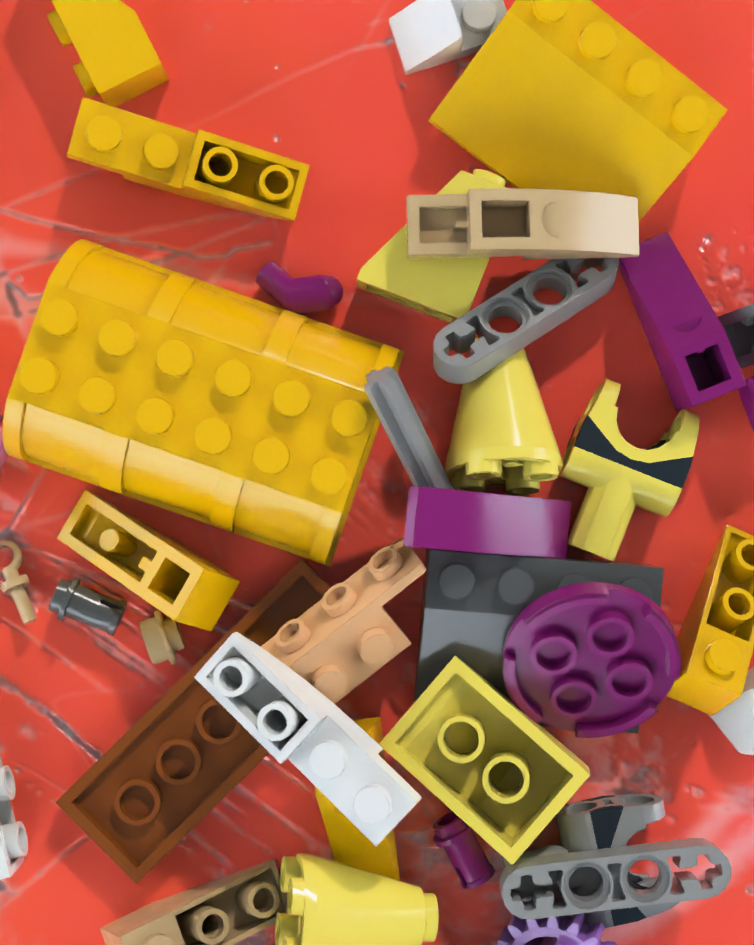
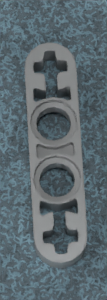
[433,258,619,384]
[499,838,731,920]

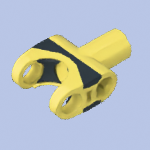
[559,378,700,562]

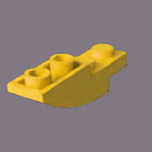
[67,97,310,222]

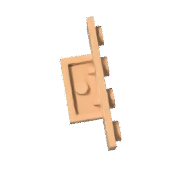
[261,538,427,704]

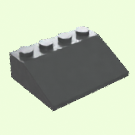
[413,548,664,733]

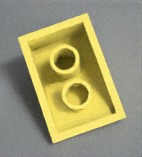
[379,655,590,865]

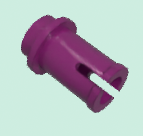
[433,812,495,889]

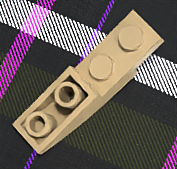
[406,188,639,260]

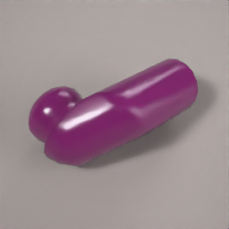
[255,261,343,315]

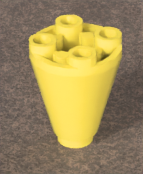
[445,332,562,495]
[275,853,439,945]

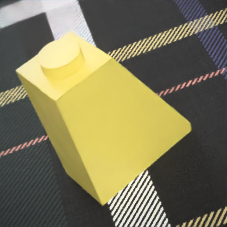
[357,169,506,323]

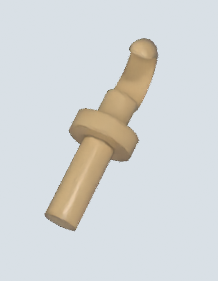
[0,540,37,625]

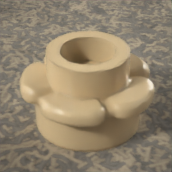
[139,610,185,665]

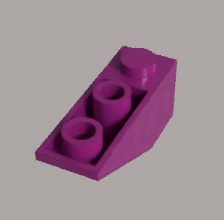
[618,232,747,411]

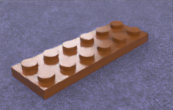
[55,558,331,884]

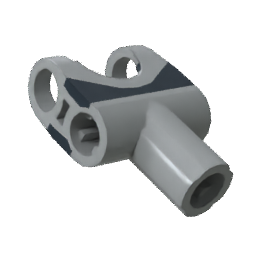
[502,794,680,928]

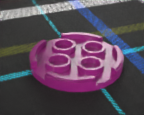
[502,582,681,738]

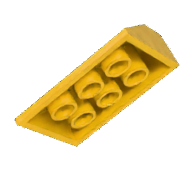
[428,0,727,222]

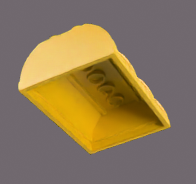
[2,239,405,566]

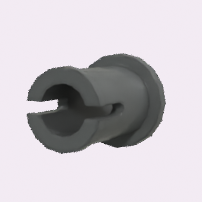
[49,577,127,636]

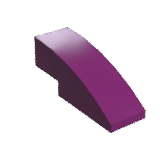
[403,485,571,558]

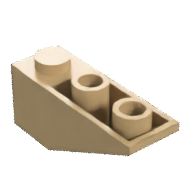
[100,859,287,945]

